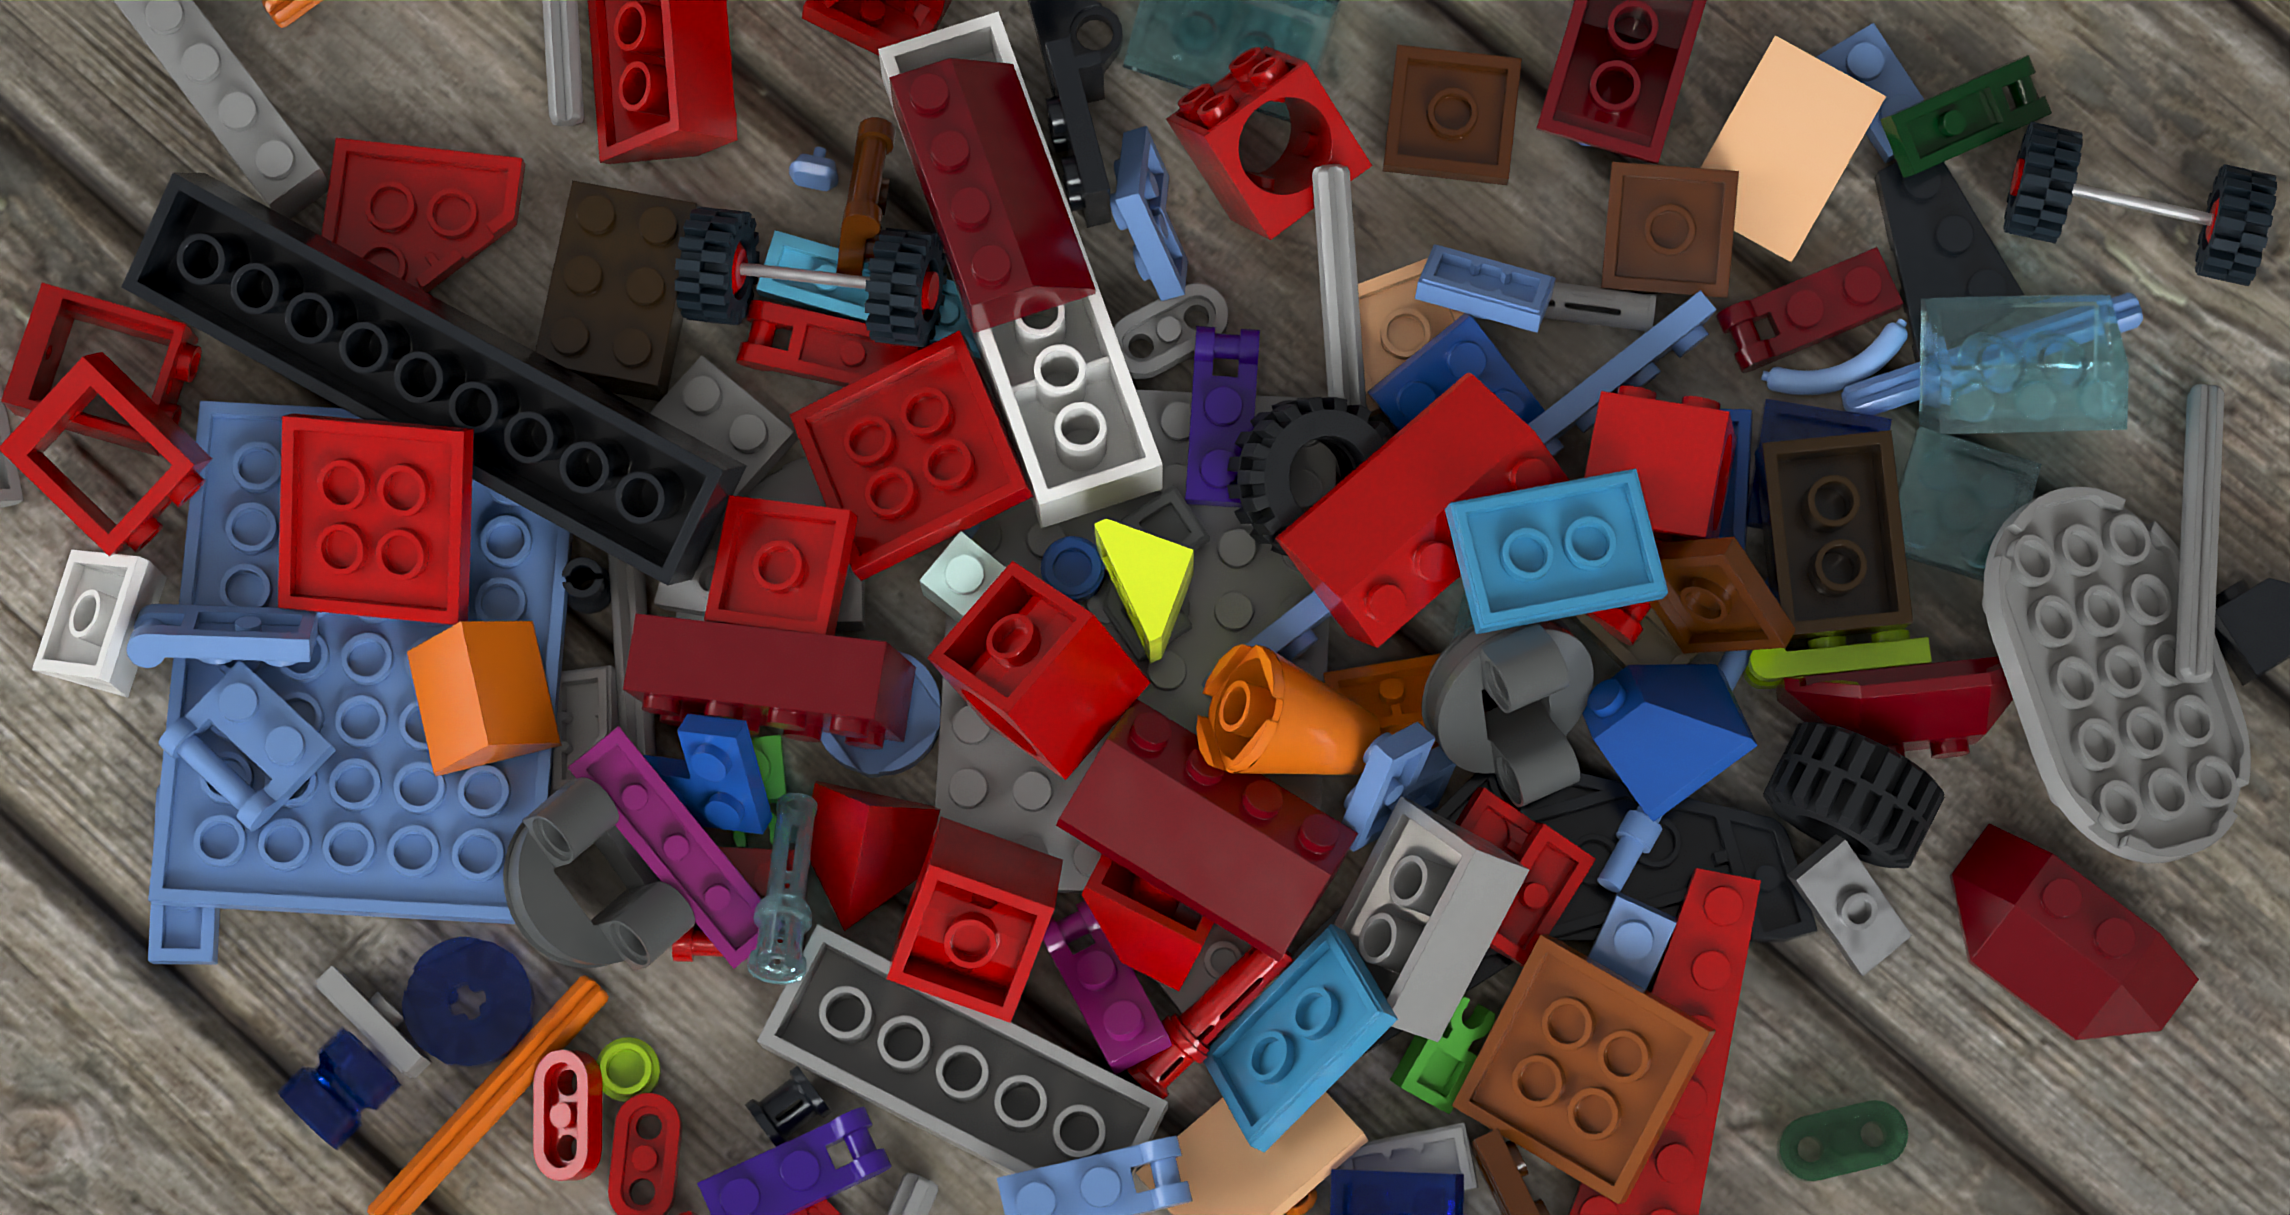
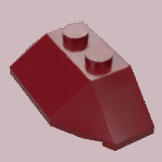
[1776,656,2013,759]
[1950,823,2199,1041]

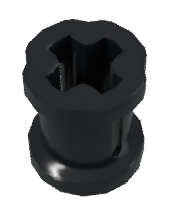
[745,1066,832,1147]

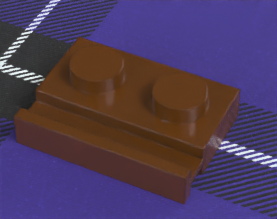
[1470,1128,1550,1215]

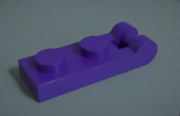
[1185,326,1260,508]
[697,1106,892,1215]

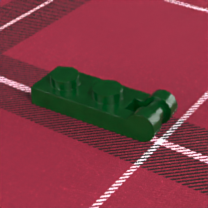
[1880,55,2052,178]

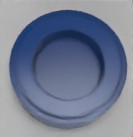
[1041,536,1105,603]

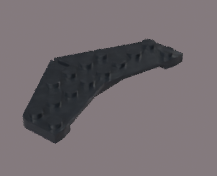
[1293,773,1818,1058]

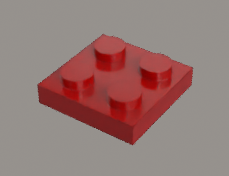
[704,495,858,636]

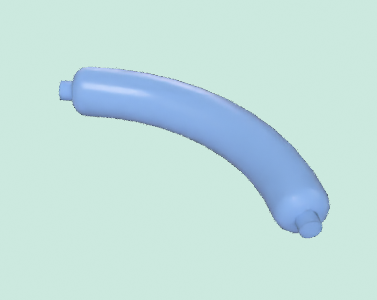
[1761,318,1908,395]

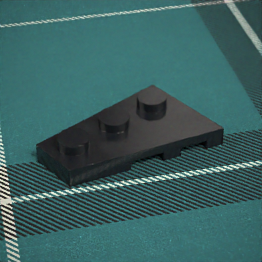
[1874,162,2029,363]

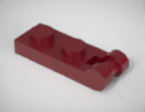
[1716,247,1903,373]

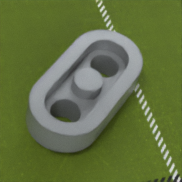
[1114,283,1228,380]

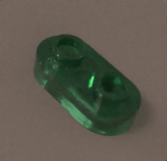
[1776,1100,1908,1183]

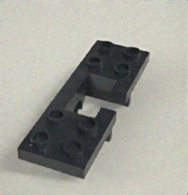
[1027,0,1123,228]

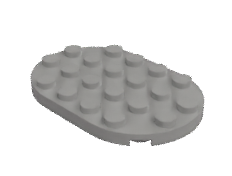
[1982,486,2251,863]

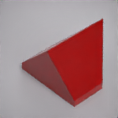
[802,781,941,931]

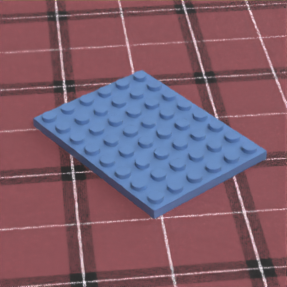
[148,401,573,924]

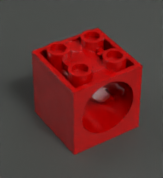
[1166,46,1372,240]
[1584,386,1737,543]
[927,560,1151,780]
[886,817,1063,1023]

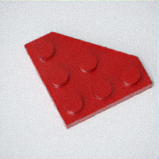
[321,138,526,293]

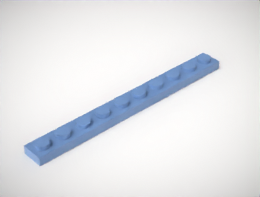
[1201,290,1716,698]

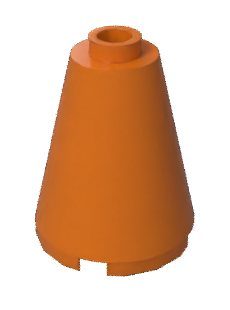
[1196,644,1382,775]

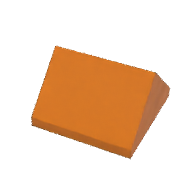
[407,621,562,776]

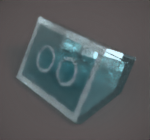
[1123,0,1342,123]
[1919,294,2129,434]

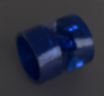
[277,1026,403,1151]

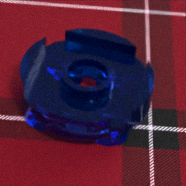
[402,937,535,1068]

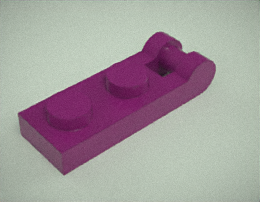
[1043,900,1172,1075]

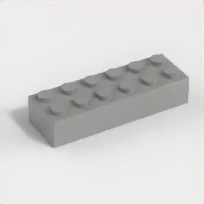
[757,924,1168,1176]

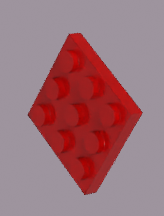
[789,330,1034,581]
[278,413,474,625]

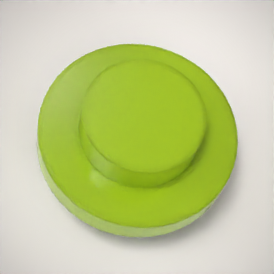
[596,1037,661,1103]

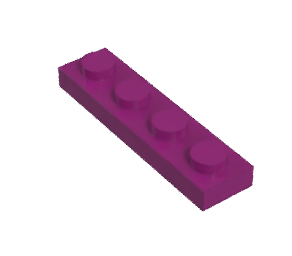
[568,725,784,969]

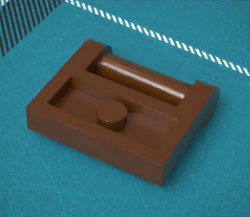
[836,117,896,276]

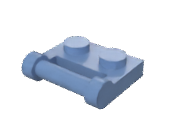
[158,660,336,831]

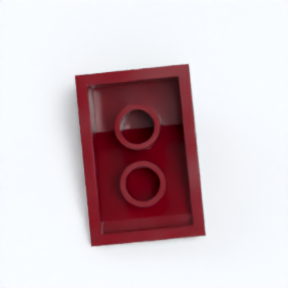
[1536,0,1707,165]

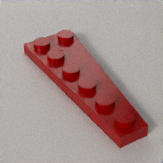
[1568,868,1761,1215]

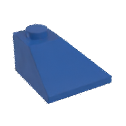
[1582,664,1758,822]

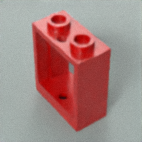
[1,282,202,457]
[0,352,213,557]

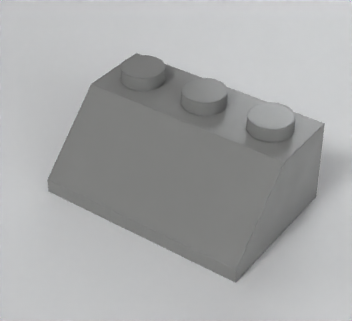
[1333,796,1529,1042]

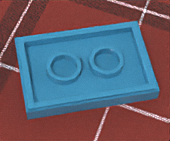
[1445,469,1668,634]
[1203,924,1398,1153]

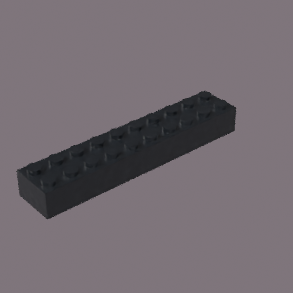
[121,173,747,586]

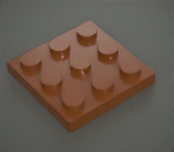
[1452,934,1716,1204]

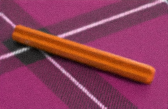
[367,975,609,1215]

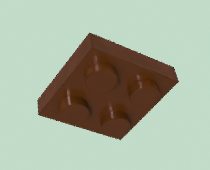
[1383,44,1522,185]
[1601,162,1739,298]
[1649,537,1796,654]

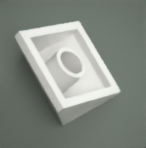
[32,550,167,698]

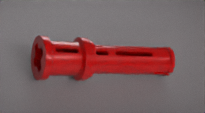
[1127,946,1295,1100]

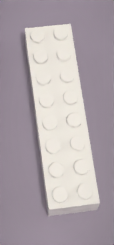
[878,11,1163,528]

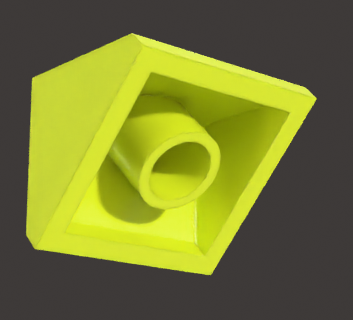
[1094,518,1194,664]

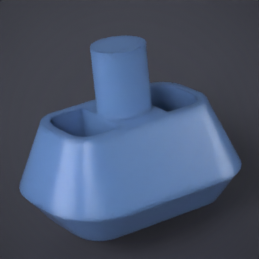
[789,147,838,191]

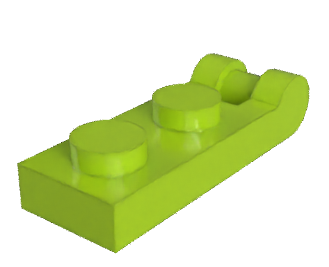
[1743,629,1932,689]

